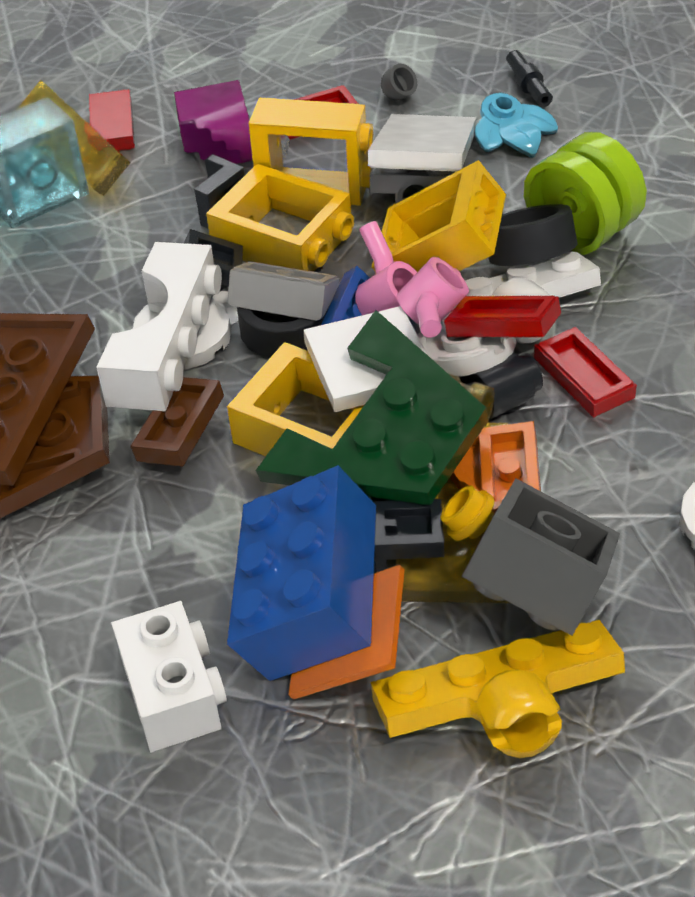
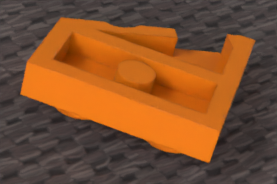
[450,421,541,515]

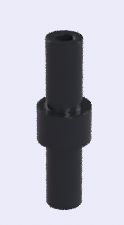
[506,50,553,107]

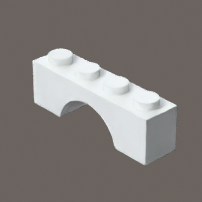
[96,242,222,411]

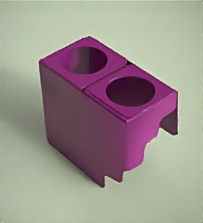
[174,80,253,164]

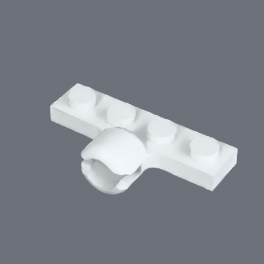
[407,251,601,344]

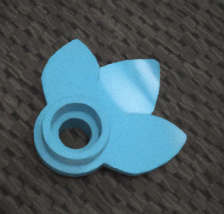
[475,93,558,158]

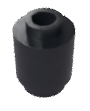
[463,352,543,419]

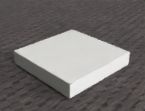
[303,306,427,412]

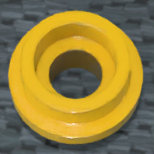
[440,485,495,541]

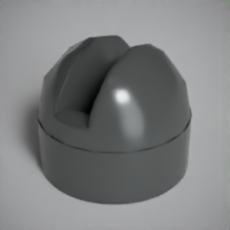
[381,63,417,101]

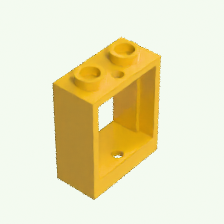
[248,97,373,206]
[371,160,506,273]
[206,164,354,272]
[227,342,364,457]

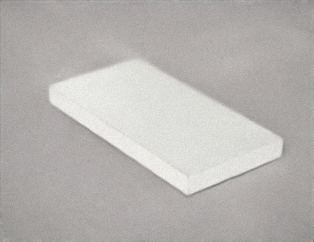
[368,114,476,172]

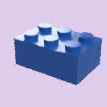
[227,465,376,681]

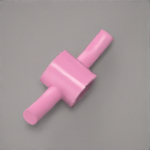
[355,221,417,315]
[397,257,469,338]

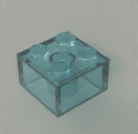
[0,97,89,228]

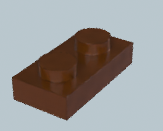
[131,377,224,467]

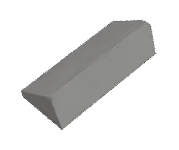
[228,261,339,321]

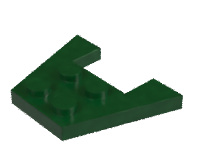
[256,310,489,505]

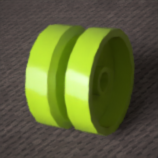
[524,132,647,255]

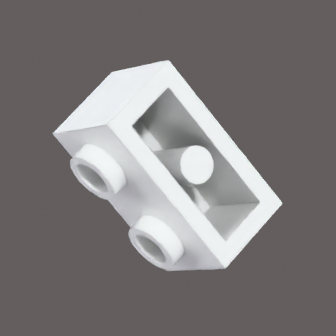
[111,601,227,753]

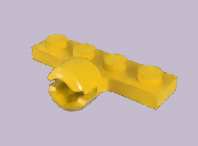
[370,619,625,758]

